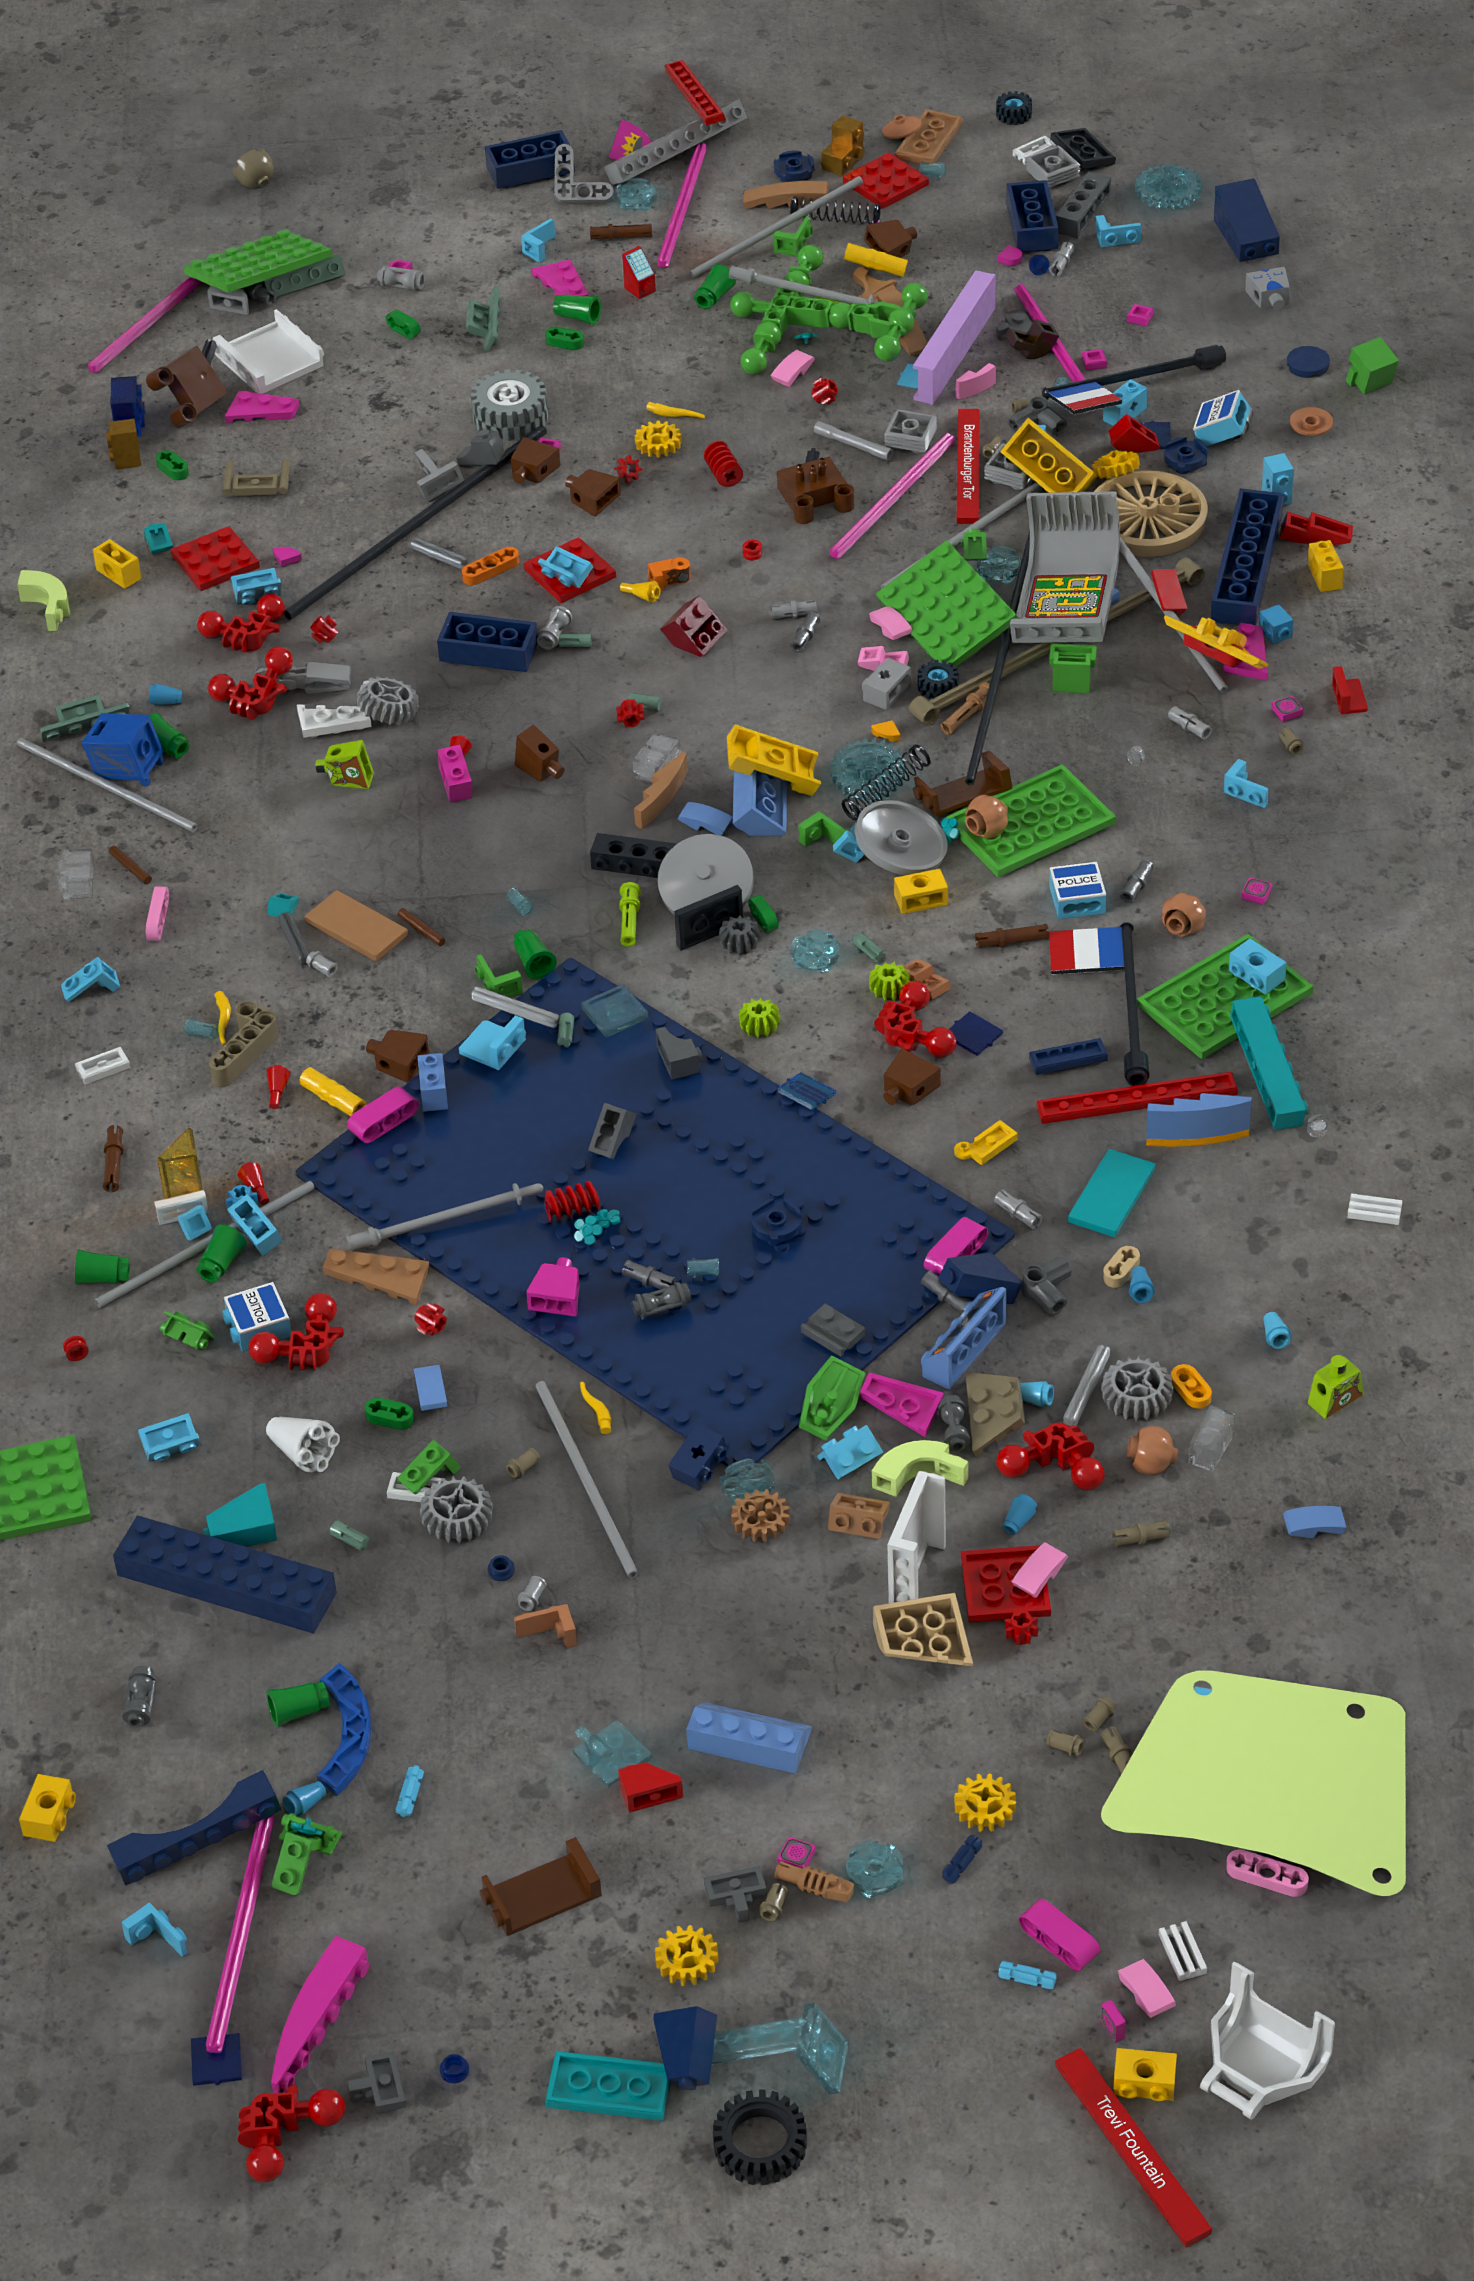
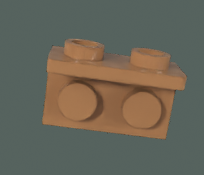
[828,1493,890,1539]

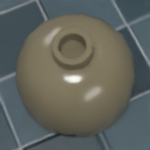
[233,148,274,188]

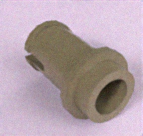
[1011,398,1032,414]
[982,435,1006,460]
[1278,727,1304,755]
[506,1447,541,1478]
[1082,1696,1116,1732]
[1046,1729,1085,1757]
[759,1883,788,1921]

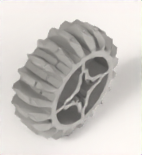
[357,676,419,725]
[1101,1356,1173,1421]
[420,1476,493,1543]

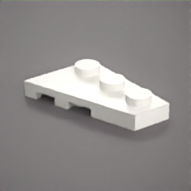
[297,705,372,738]

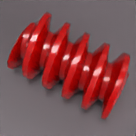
[703,440,743,487]
[544,1181,601,1223]

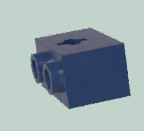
[668,1423,728,1491]

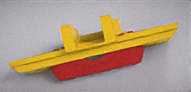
[1164,615,1268,669]

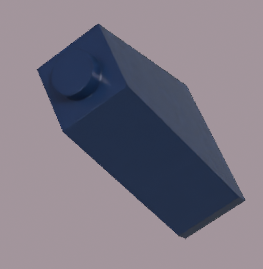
[938,1253,1023,1304]
[653,2006,717,2090]

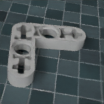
[554,144,614,204]

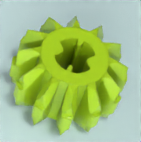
[869,961,910,1002]
[738,998,780,1038]

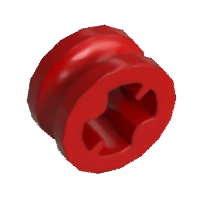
[742,539,762,561]
[63,1336,89,1361]

